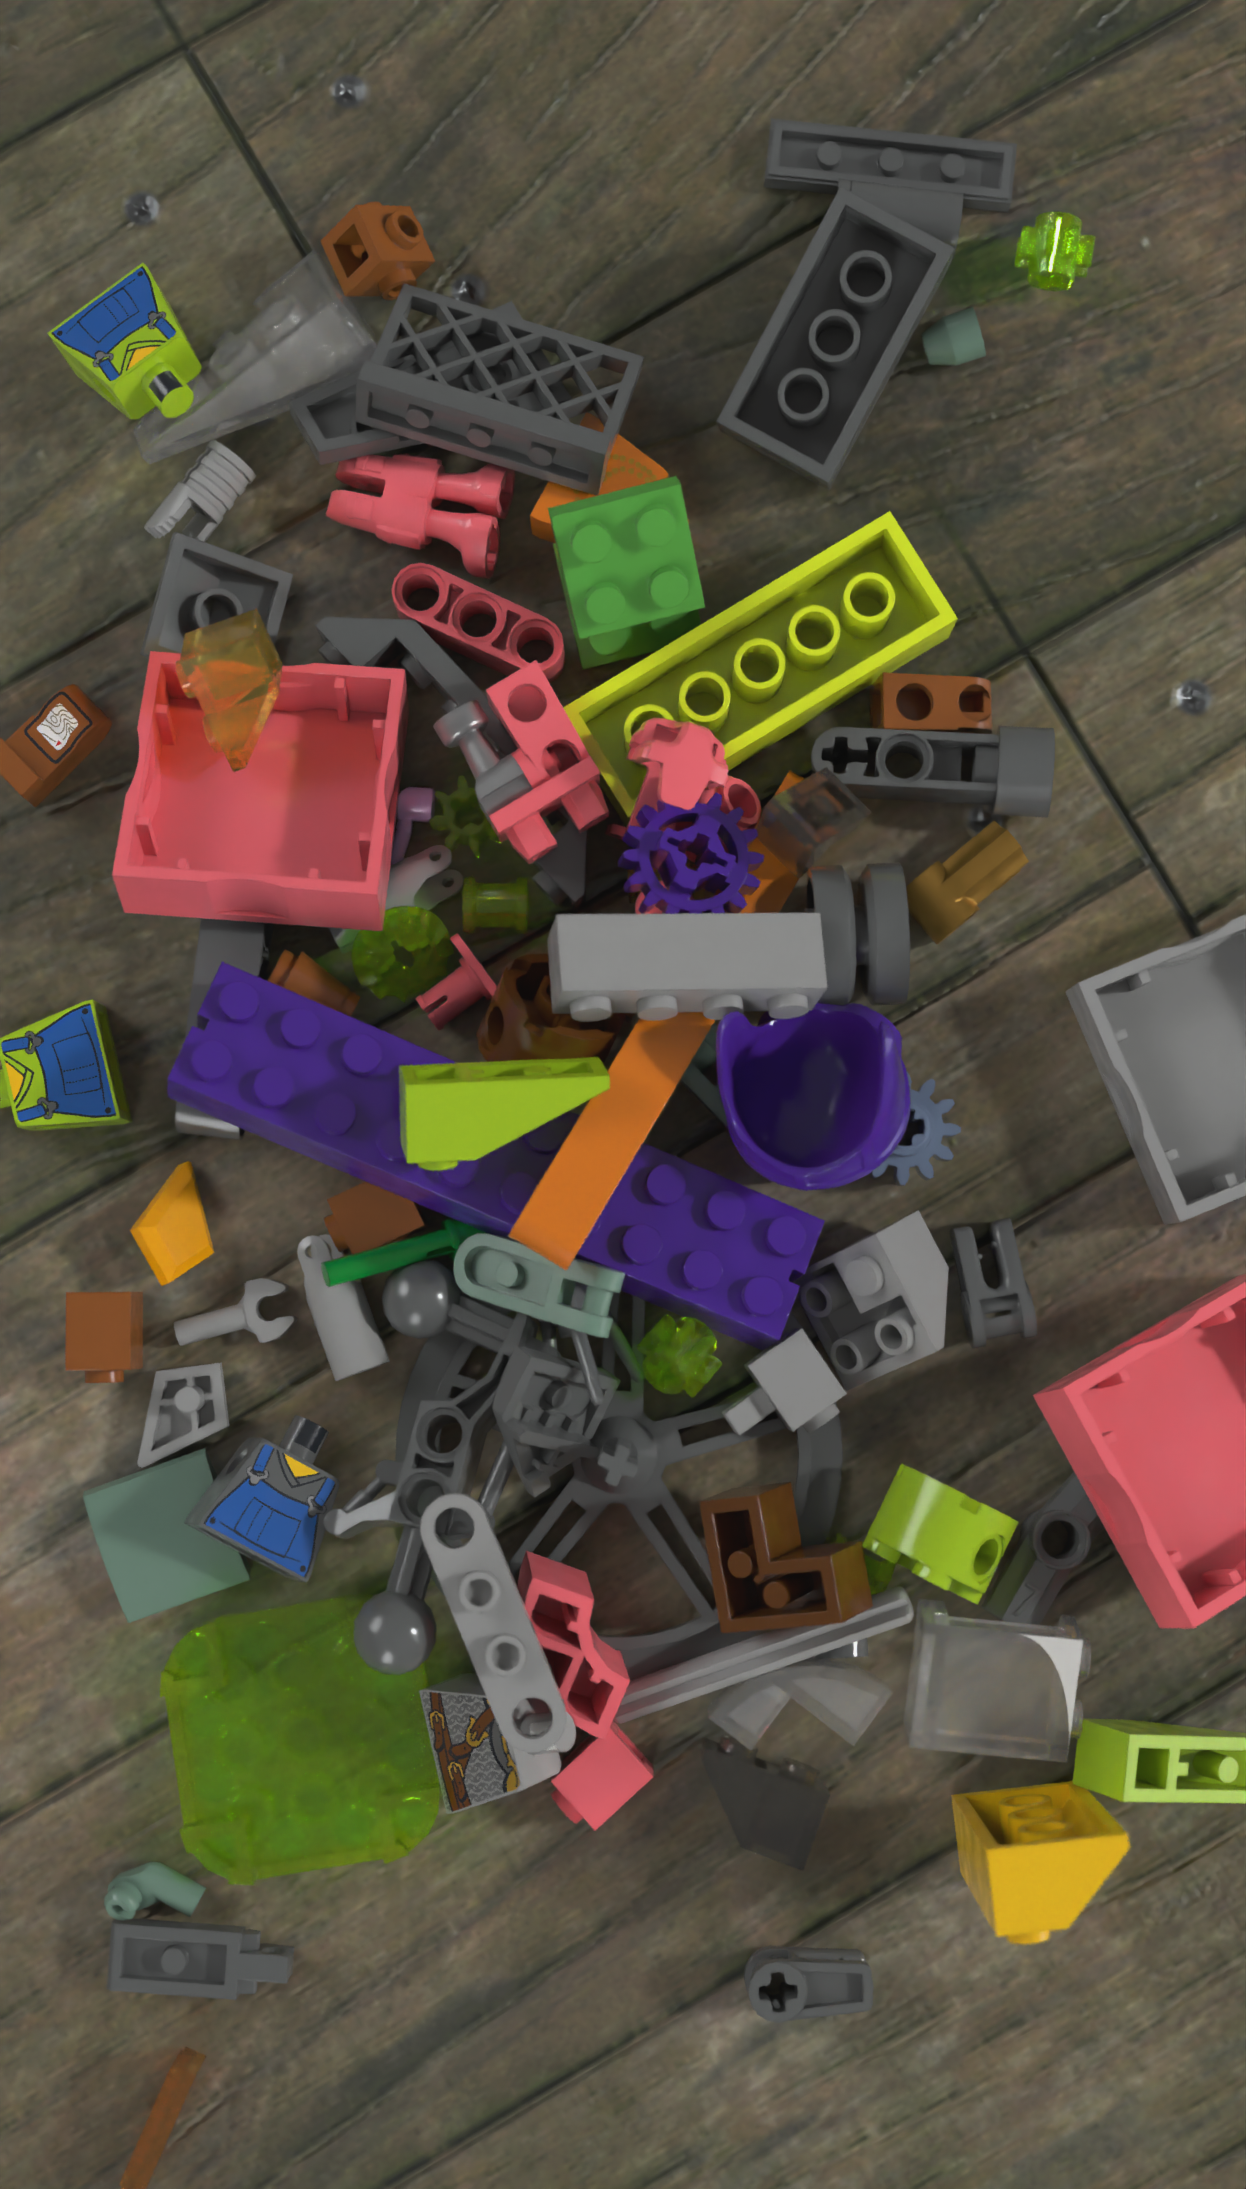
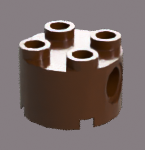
[477,953,626,1064]

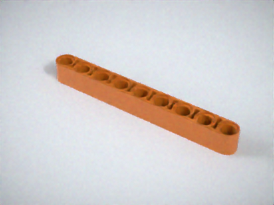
[508,770,844,1270]

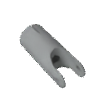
[329,845,464,954]
[297,1234,390,1381]

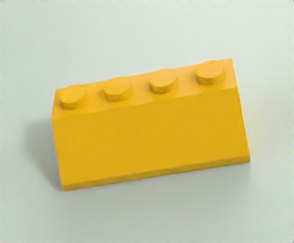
[951,1781,1130,1944]

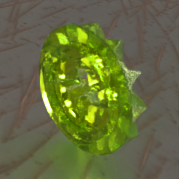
[351,906,454,1003]

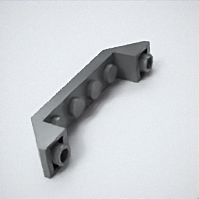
[315,617,588,912]

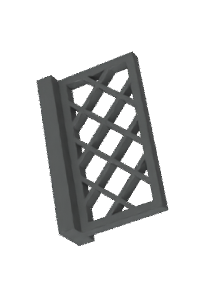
[355,283,644,496]

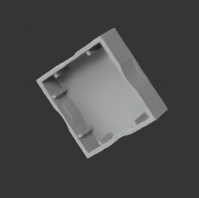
[1065,914,1246,1225]

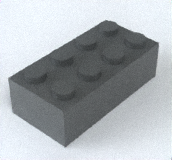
[716,186,954,490]

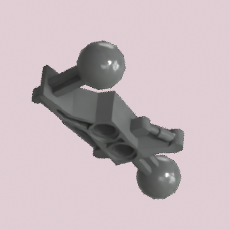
[324,1259,561,1675]

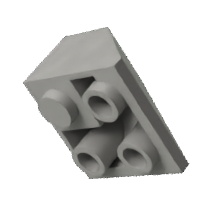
[793,1210,949,1391]

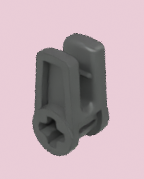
[950,1218,1037,1349]
[743,1945,874,2023]

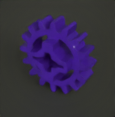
[618,793,764,914]

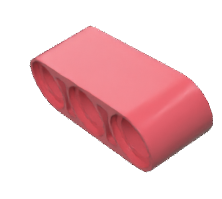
[391,563,565,683]

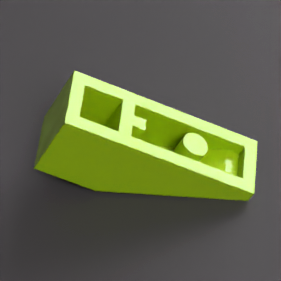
[399,1057,610,1171]
[1073,1718,1246,1804]

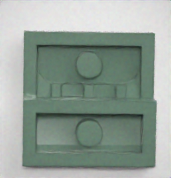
[83,1448,251,1623]

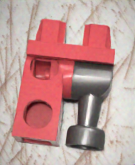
[433,660,609,864]

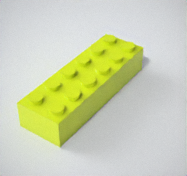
[563,511,958,827]

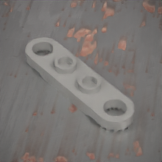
[420,1492,567,1753]

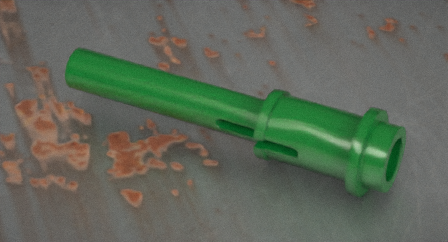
[321,1219,488,1287]

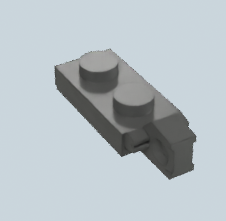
[107,1918,294,2000]

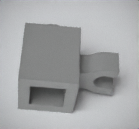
[721,1328,847,1436]

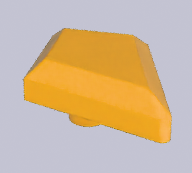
[130,1161,214,1286]

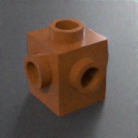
[321,202,435,300]

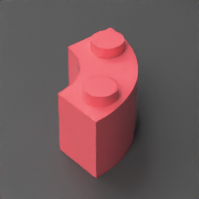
[517,1551,630,1740]

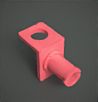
[415,933,497,1031]

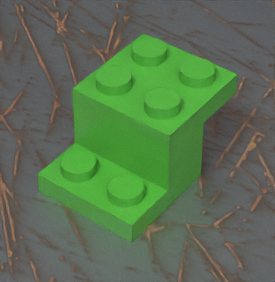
[548,476,705,669]

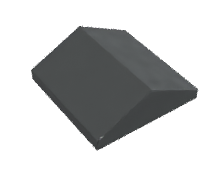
[140,532,293,665]

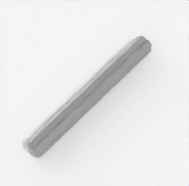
[614,1586,914,1724]

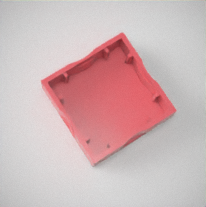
[112,651,409,931]
[1033,1274,1246,1628]

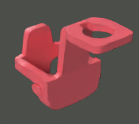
[605,718,729,841]

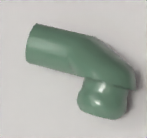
[104,1862,206,1921]

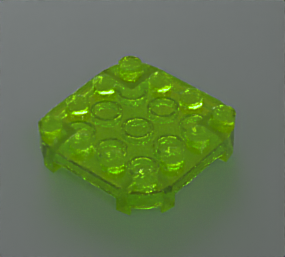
[160,1594,442,1885]

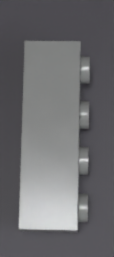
[547,913,828,1022]

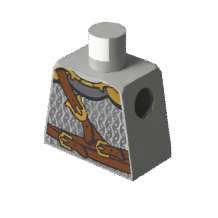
[419,1673,576,1814]

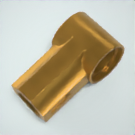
[906,821,1029,945]

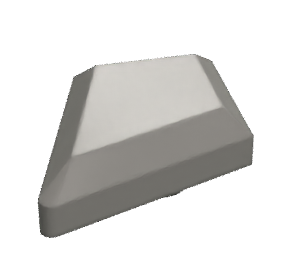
[137,1362,229,1468]

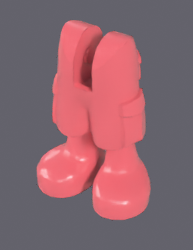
[326,454,515,579]

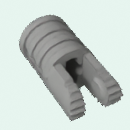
[144,440,256,542]

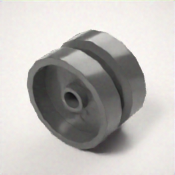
[803,863,910,1006]

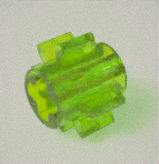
[1015,211,1095,291]
[429,776,502,858]
[637,1314,723,1397]

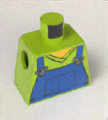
[47,263,202,419]
[0,999,133,1131]

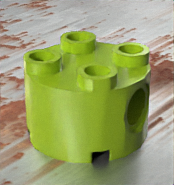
[863,1464,1018,1605]

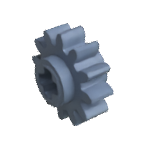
[870,1072,961,1186]

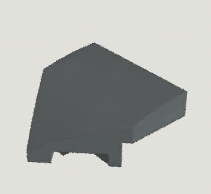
[492,1345,621,1498]

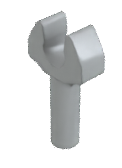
[174,1278,297,1346]

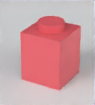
[551,1721,654,1831]

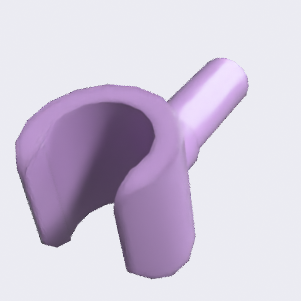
[390,787,436,866]

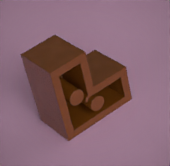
[699,1482,873,1633]

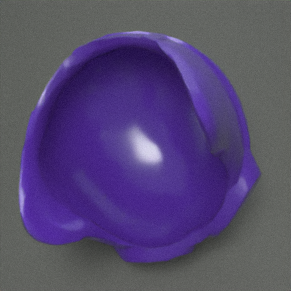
[716,1003,911,1191]

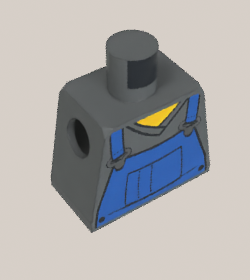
[184,1415,340,1583]

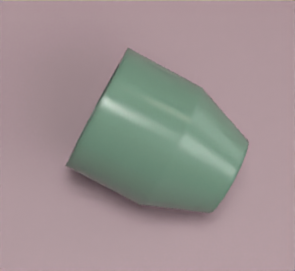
[921,307,986,366]

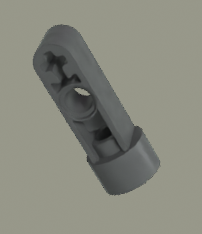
[811,725,1055,818]

